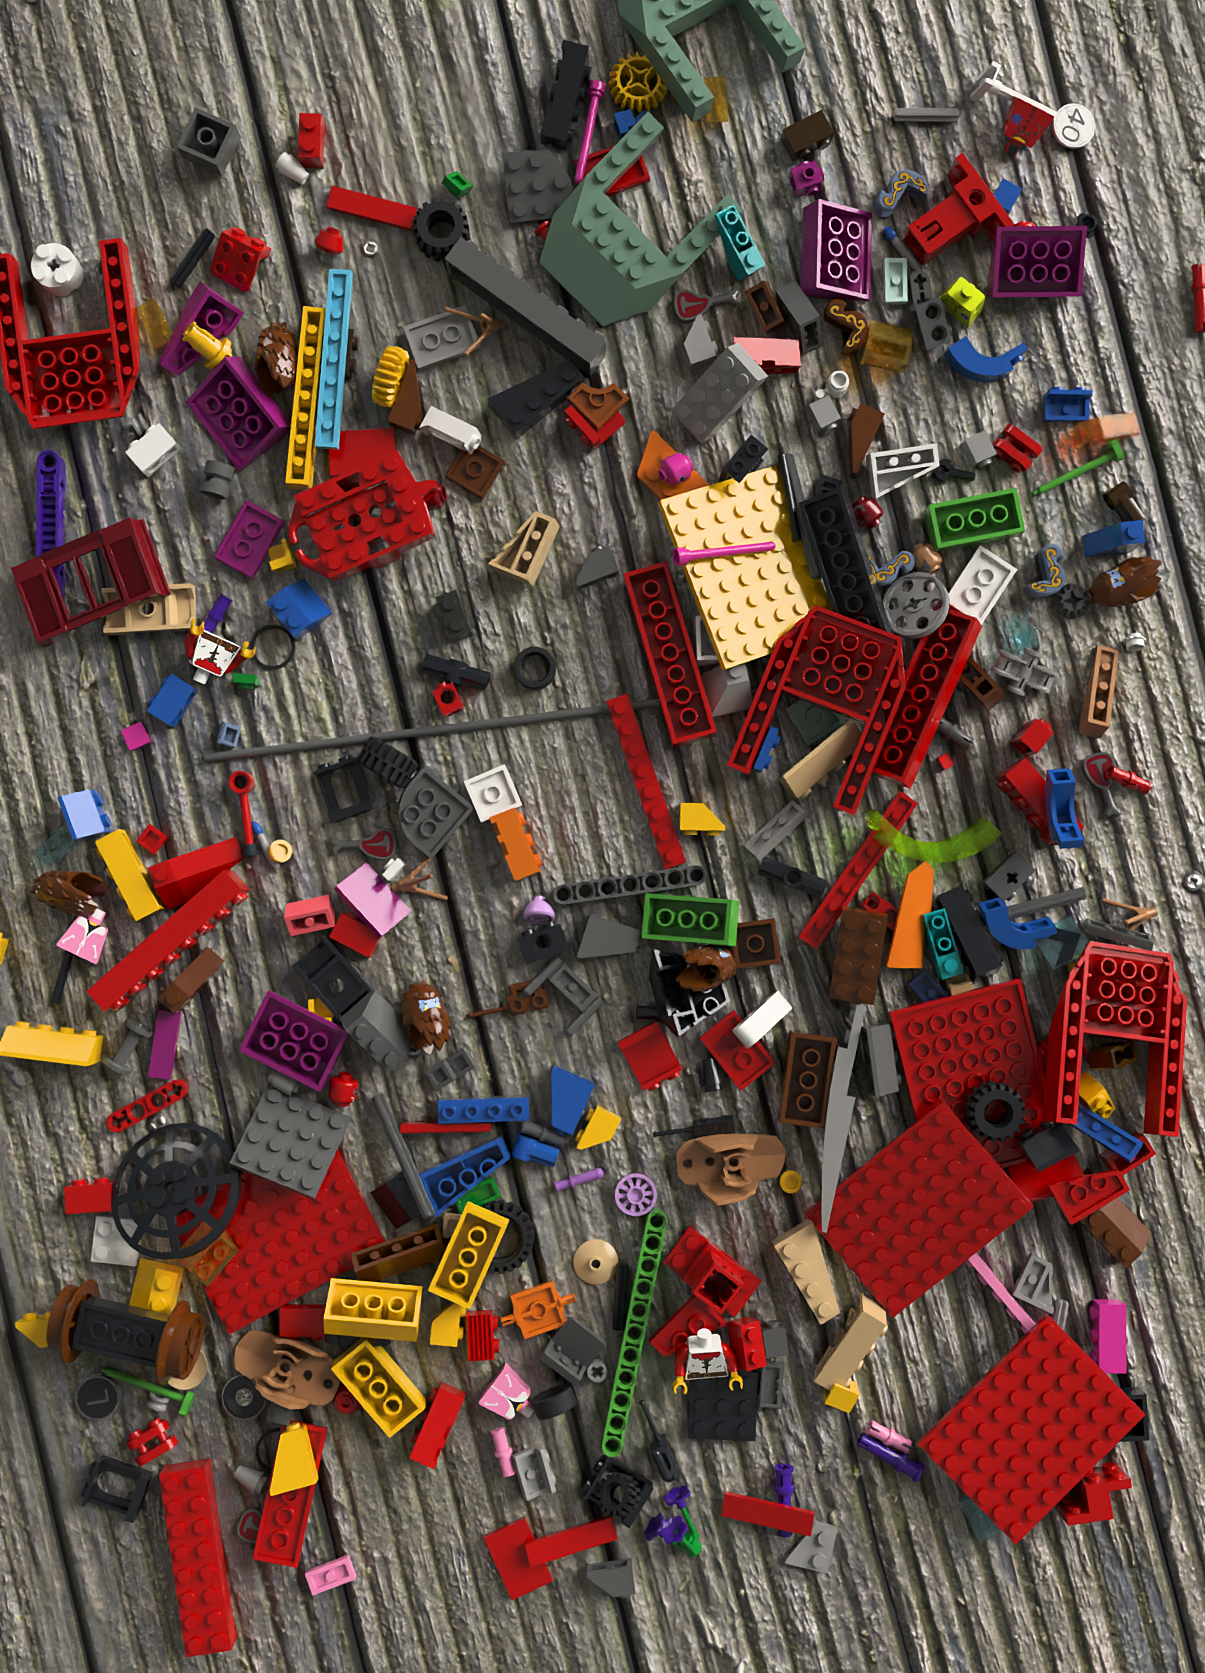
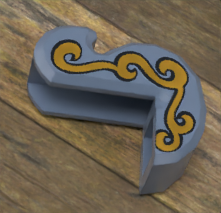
[874,170,929,218]
[1023,543,1066,599]
[868,551,915,589]

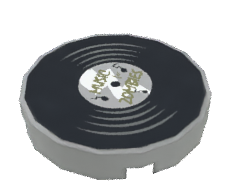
[222,1373,267,1420]

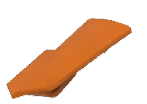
[885,861,934,968]

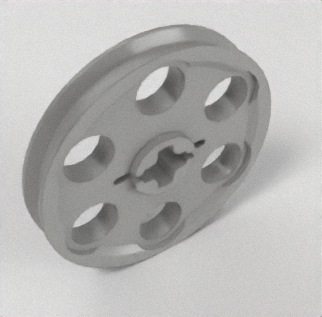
[883,572,950,639]

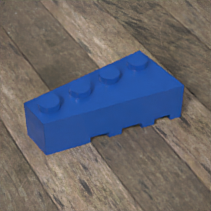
[419,1135,511,1218]

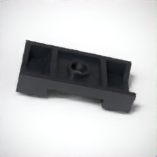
[291,936,374,1024]

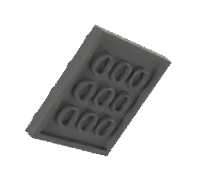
[229,1083,352,1200]

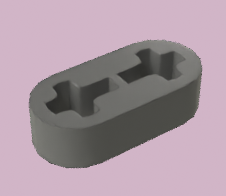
[908,271,933,314]

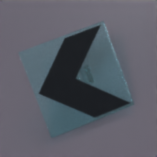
[1036,916,1088,971]

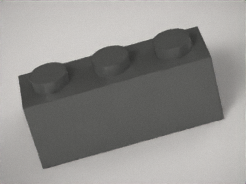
[340,989,412,1072]
[860,1022,901,1097]

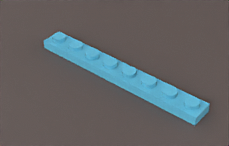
[315,269,353,450]

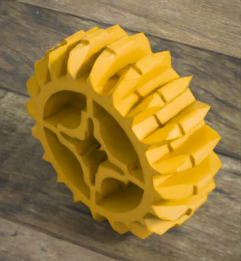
[609,51,667,114]
[371,346,409,408]

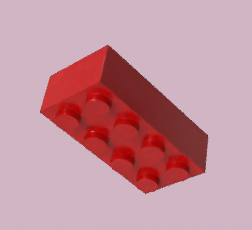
[995,758,1084,846]

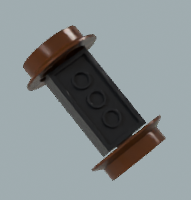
[46,1279,205,1386]

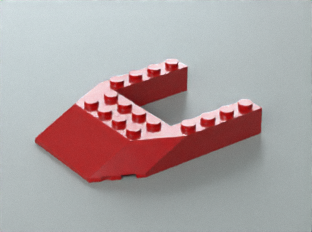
[0,238,140,429]
[727,605,906,817]
[1042,941,1187,1137]

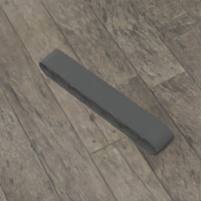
[553,865,707,904]

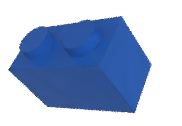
[147,673,199,728]

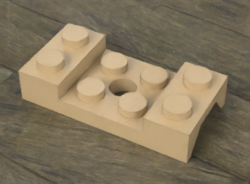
[101,583,197,636]

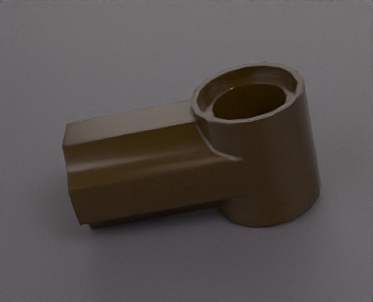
[1103,481,1145,522]

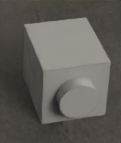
[806,395,841,434]
[961,430,997,469]

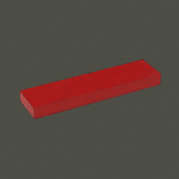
[326,185,417,231]
[400,1121,492,1134]
[722,1491,815,1537]
[524,1516,618,1567]

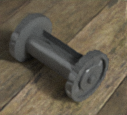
[102,1019,153,1075]

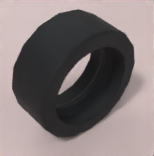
[514,646,556,690]
[531,1384,577,1420]

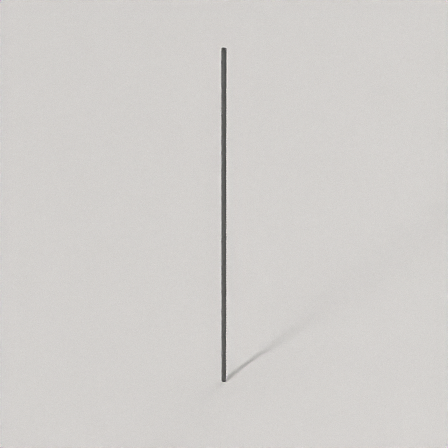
[204,668,907,762]

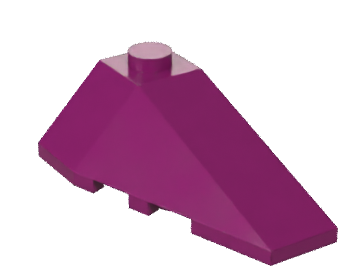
[159,281,244,376]

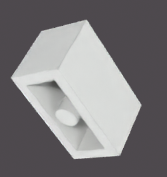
[125,423,182,477]

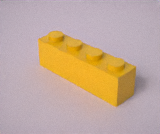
[95,829,165,921]

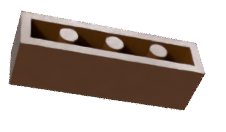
[351,1223,447,1282]

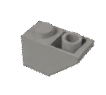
[683,314,718,371]

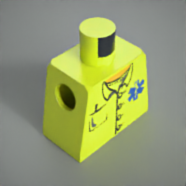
[940,277,985,328]

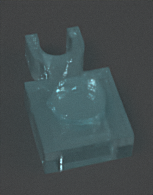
[1011,610,1040,652]

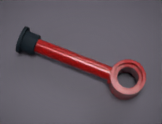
[229,771,260,857]

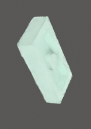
[883,258,908,305]

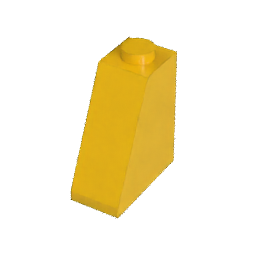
[270,1422,319,1496]

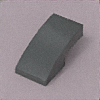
[425,1047,477,1091]

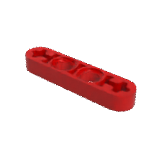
[106,1079,189,1133]

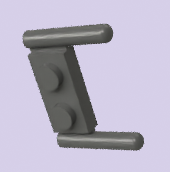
[524,956,604,1036]

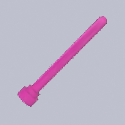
[574,80,606,185]
[673,542,776,566]

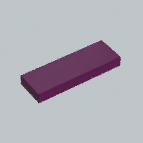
[148,1010,182,1080]

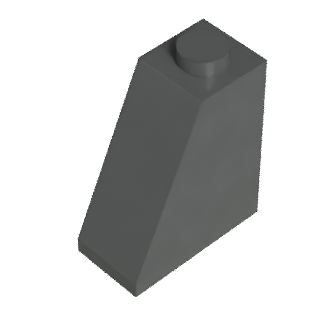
[775,281,823,355]
[577,914,643,958]

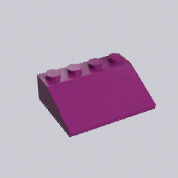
[801,199,872,301]
[987,226,1087,297]
[186,357,291,471]
[239,990,349,1092]

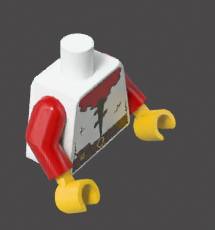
[184,619,256,684]
[672,1328,743,1395]

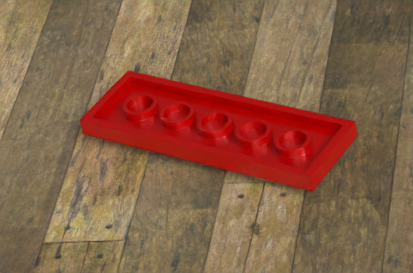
[252,1420,328,1568]

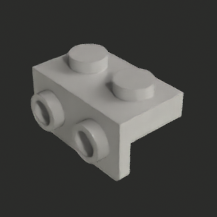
[511,1445,556,1501]

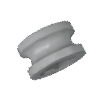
[130,413,149,436]
[587,1359,607,1382]
[146,1392,170,1411]

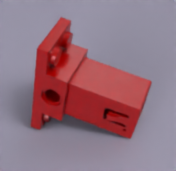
[903,153,1015,266]
[663,1225,762,1317]

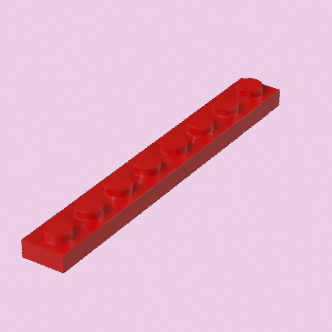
[606,694,686,869]
[797,791,918,950]

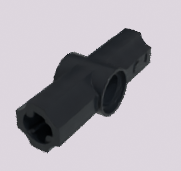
[421,654,491,691]
[757,857,827,898]

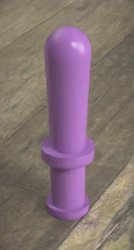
[554,1168,604,1192]

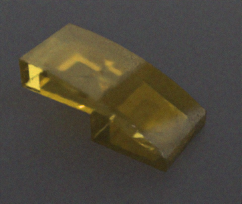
[703,76,728,123]
[135,298,173,348]

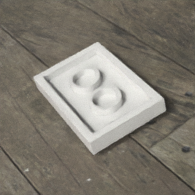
[948,545,1017,625]

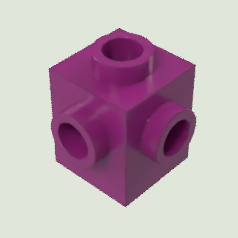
[788,161,824,198]

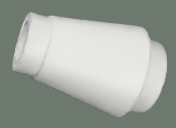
[275,152,310,185]

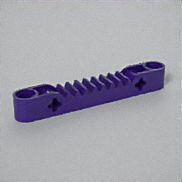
[36,450,66,601]

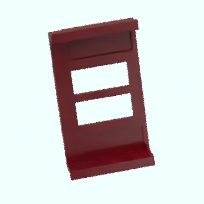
[11,517,172,647]

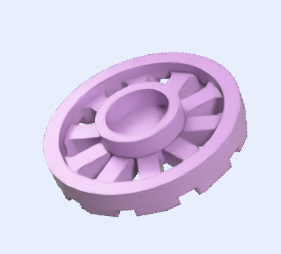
[615,1173,657,1216]

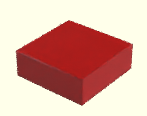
[136,824,169,855]

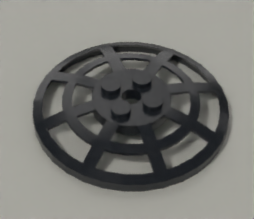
[111,1123,241,1261]

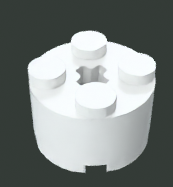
[31,243,83,296]

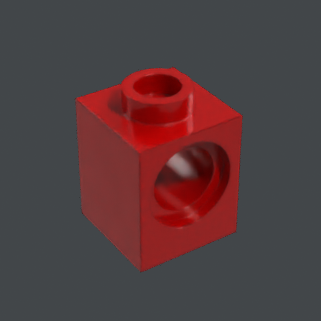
[432,681,465,718]

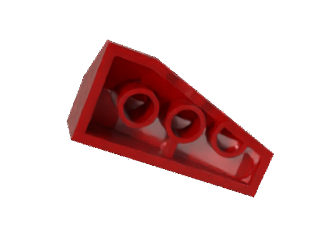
[147,837,245,910]

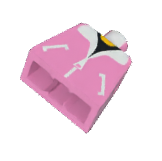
[56,908,108,964]
[478,1362,534,1420]

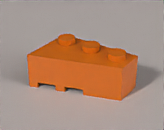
[489,808,543,881]

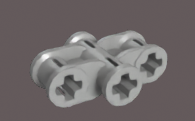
[991,647,1059,696]

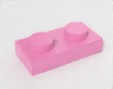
[305,1554,356,1596]

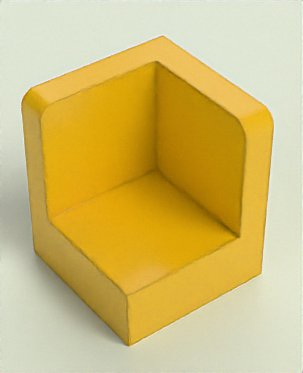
[268,539,297,574]
[308,998,335,1022]
[822,1380,859,1413]

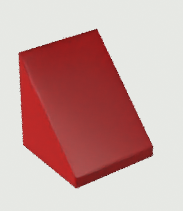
[935,753,954,771]

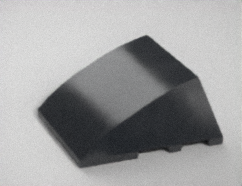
[649,949,730,1037]

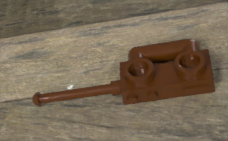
[468,980,550,1019]

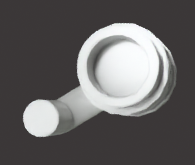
[814,371,849,401]

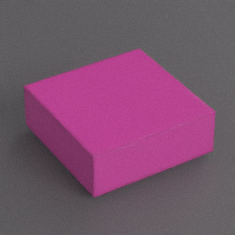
[121,722,152,751]

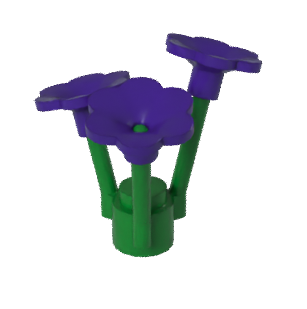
[644,1485,702,1558]

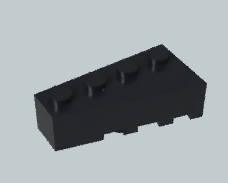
[487,360,584,440]

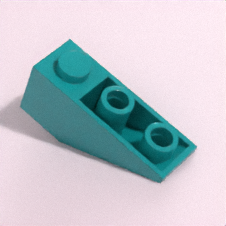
[715,204,766,282]
[923,908,964,980]

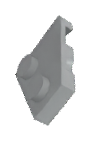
[1011,1253,1054,1314]
[784,1521,838,1574]

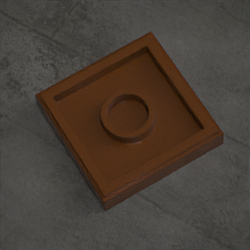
[445,446,505,500]

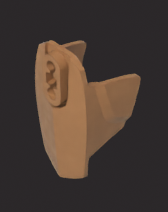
[676,1134,786,1206]
[234,1330,341,1409]

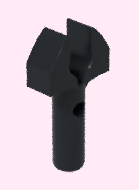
[932,459,976,483]

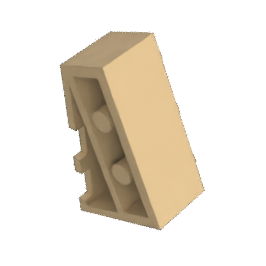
[488,511,560,587]

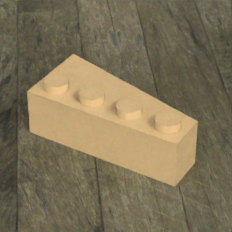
[772,1219,840,1324]
[814,1291,888,1391]

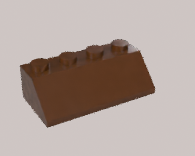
[1078,1167,1151,1269]

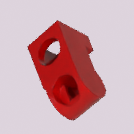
[861,891,898,932]

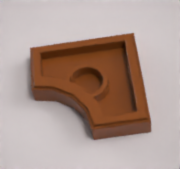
[567,382,629,431]

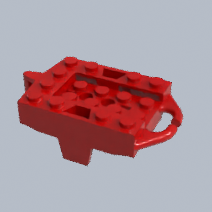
[288,450,439,582]

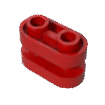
[992,424,1043,473]
[125,1417,179,1467]

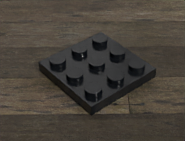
[687,1370,758,1441]

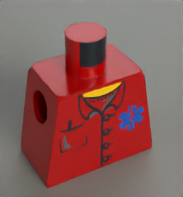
[1001,96,1055,156]

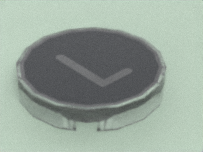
[75,1373,122,1421]

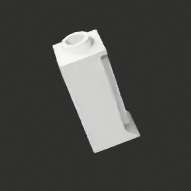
[419,406,482,455]

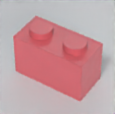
[284,894,336,936]

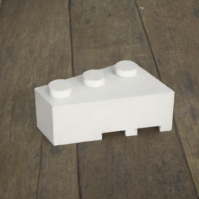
[866,443,939,499]

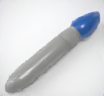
[884,227,919,270]
[251,821,279,870]

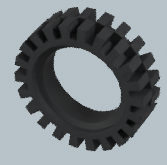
[481,1200,534,1274]

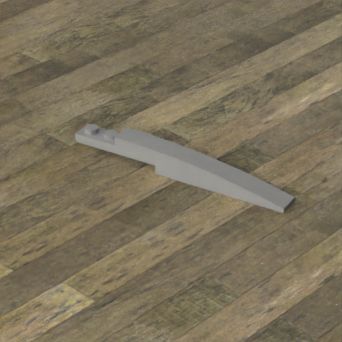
[822,1004,866,1233]

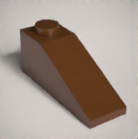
[388,359,424,436]
[848,403,885,479]
[959,656,1006,711]
[158,947,225,1014]

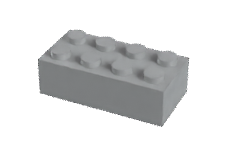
[671,343,768,443]

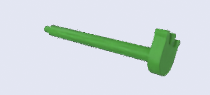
[1032,439,1124,495]
[101,1367,196,1416]

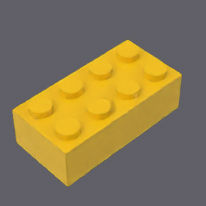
[428,1201,509,1309]
[331,1337,426,1438]

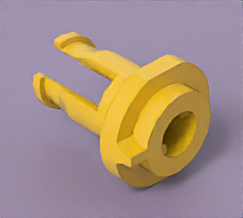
[182,322,232,370]

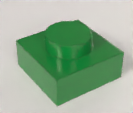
[442,171,473,198]
[233,673,260,690]

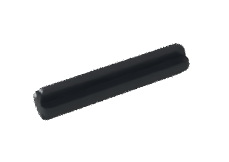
[170,228,215,288]
[612,1262,628,1331]

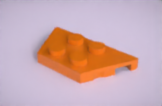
[637,430,709,500]

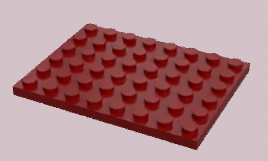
[888,978,1045,1168]
[804,1100,1034,1318]
[176,1150,386,1334]
[917,1313,1146,1545]

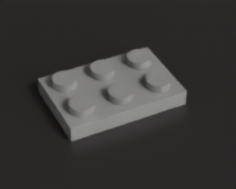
[403,305,481,371]

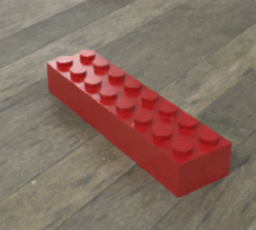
[623,561,717,748]
[872,605,982,789]
[86,870,251,1012]
[159,1458,237,1658]

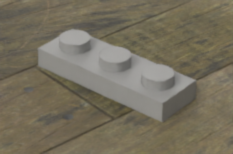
[744,800,808,861]

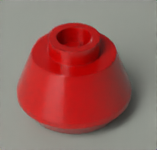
[314,226,344,255]
[332,1384,362,1414]

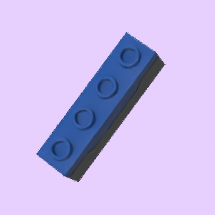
[438,1095,530,1124]

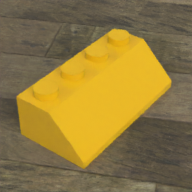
[0,1021,103,1066]
[129,1258,184,1314]
[324,1278,423,1342]

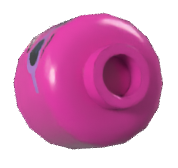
[658,453,693,486]

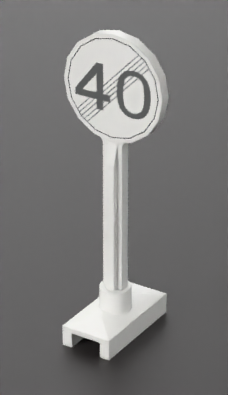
[969,61,1095,149]

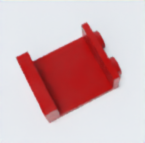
[617,1020,683,1092]

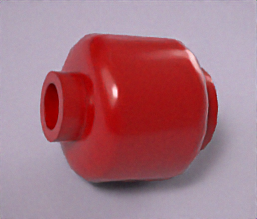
[328,1071,359,1107]

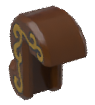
[823,299,869,356]

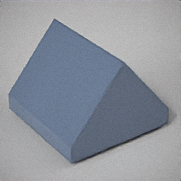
[216,721,241,748]

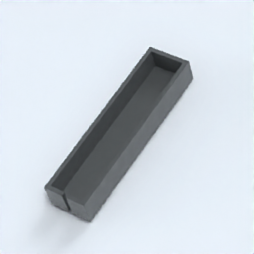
[445,237,606,377]

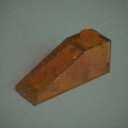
[1070,412,1141,451]

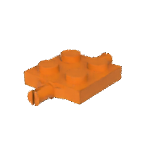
[501,1280,577,1339]

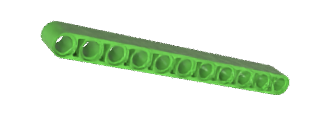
[602,1208,667,1457]

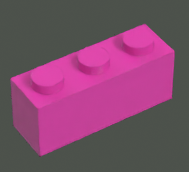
[1090,1299,1126,1374]

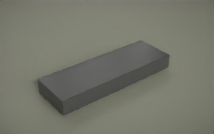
[1083,918,1154,951]

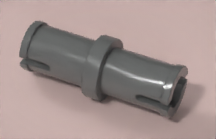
[937,717,974,751]
[520,1121,567,1148]

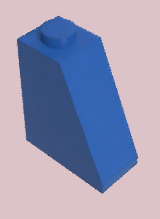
[1083,520,1145,558]
[551,1065,594,1136]

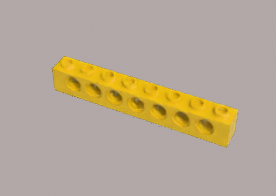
[285,306,326,490]

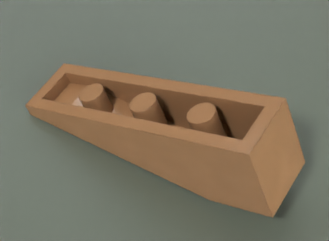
[1078,645,1119,738]

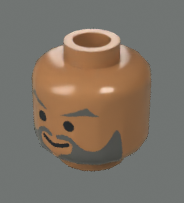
[912,542,943,575]

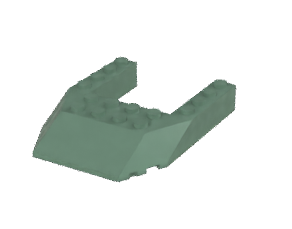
[618,0,806,122]
[539,112,743,327]

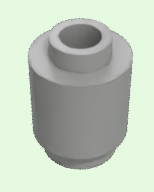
[267,1069,302,1096]

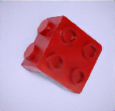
[210,227,272,292]
[564,405,625,451]

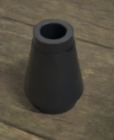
[702,1058,724,1092]

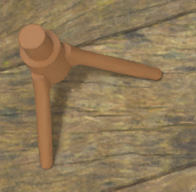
[444,307,505,356]
[392,857,448,900]
[1101,898,1158,930]

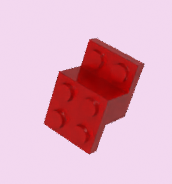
[1055,1462,1132,1526]

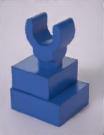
[613,109,649,141]

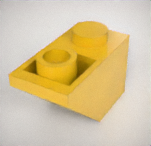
[679,803,725,836]
[1079,1071,1116,1119]
[575,1105,621,1150]
[430,1302,466,1347]
[15,1311,51,1348]

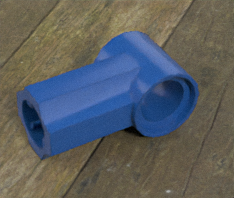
[512,1133,560,1168]

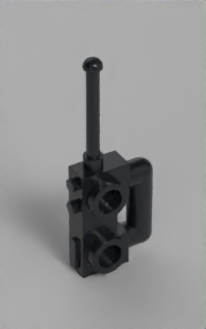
[653,1115,735,1139]
[639,1400,681,1482]

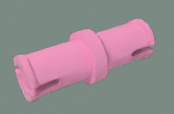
[865,1420,912,1454]
[490,1427,516,1477]

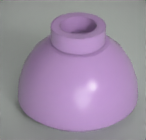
[523,896,555,924]

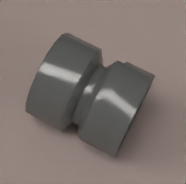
[199,460,235,500]

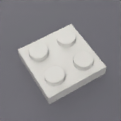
[464,764,523,823]
[91,1215,141,1266]

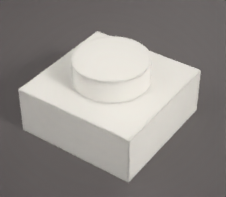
[382,858,406,881]

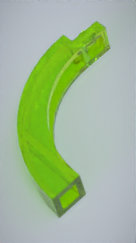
[863,809,1002,862]

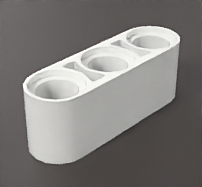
[732,990,792,1049]

